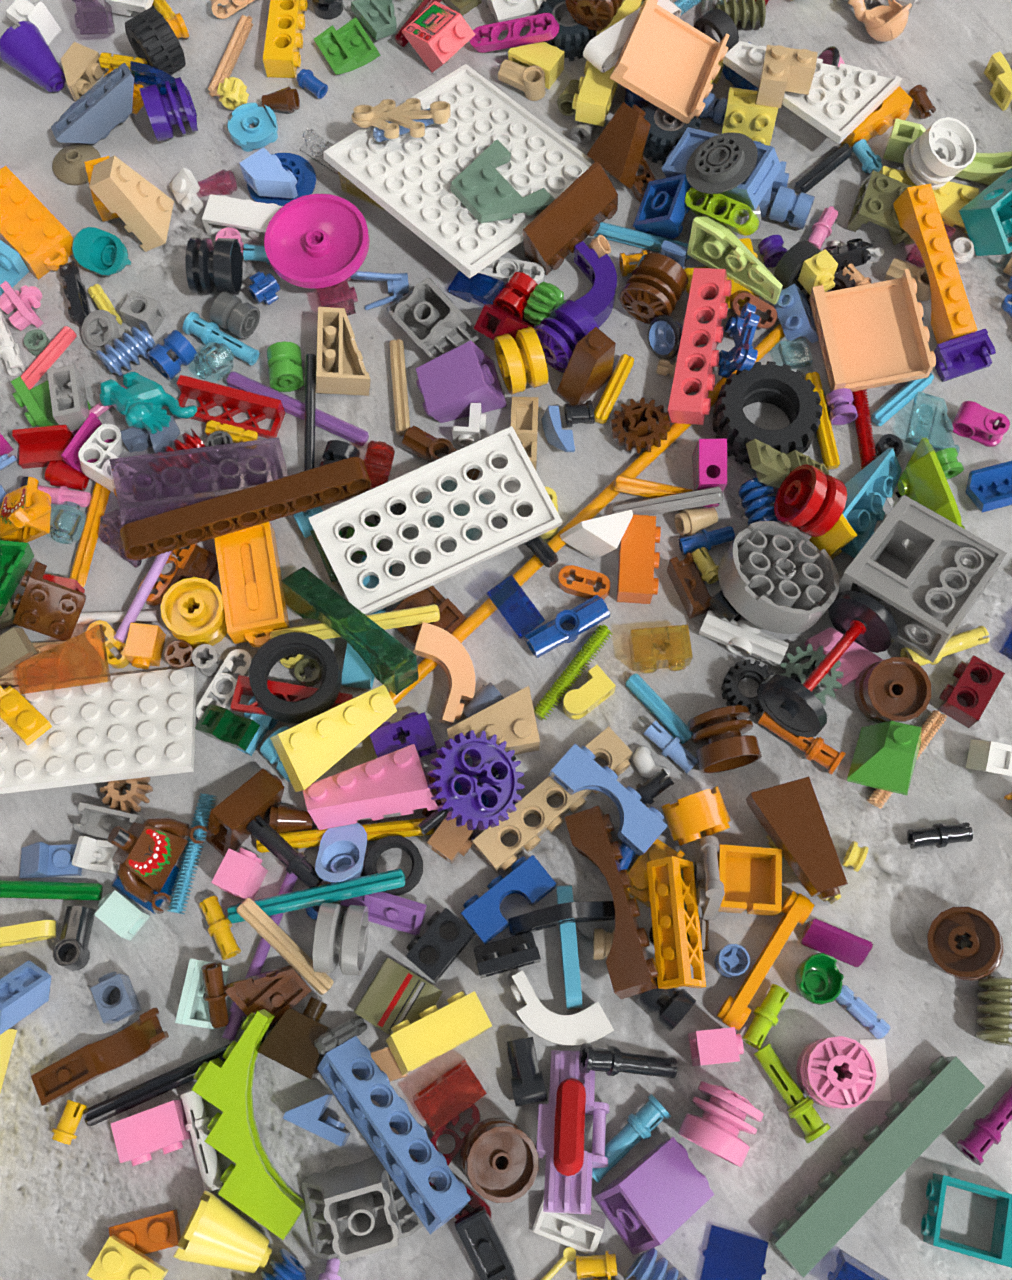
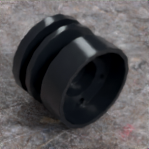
[185,237,243,295]

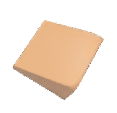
[370,1047,408,1082]

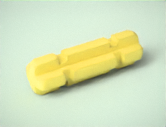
[88,284,122,325]

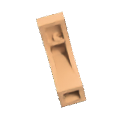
[412,622,476,725]

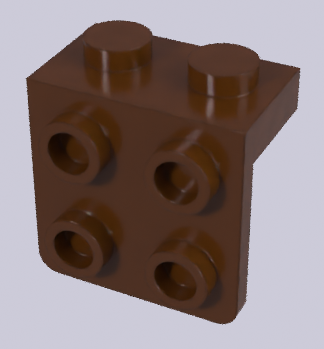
[12,562,86,641]

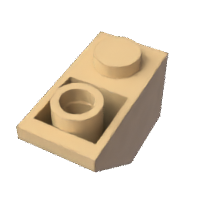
[61,42,105,102]

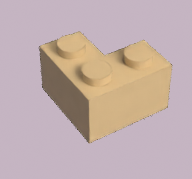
[756,45,818,108]

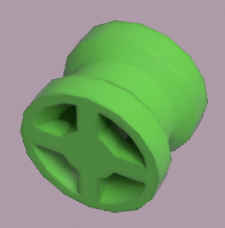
[936,448,964,479]

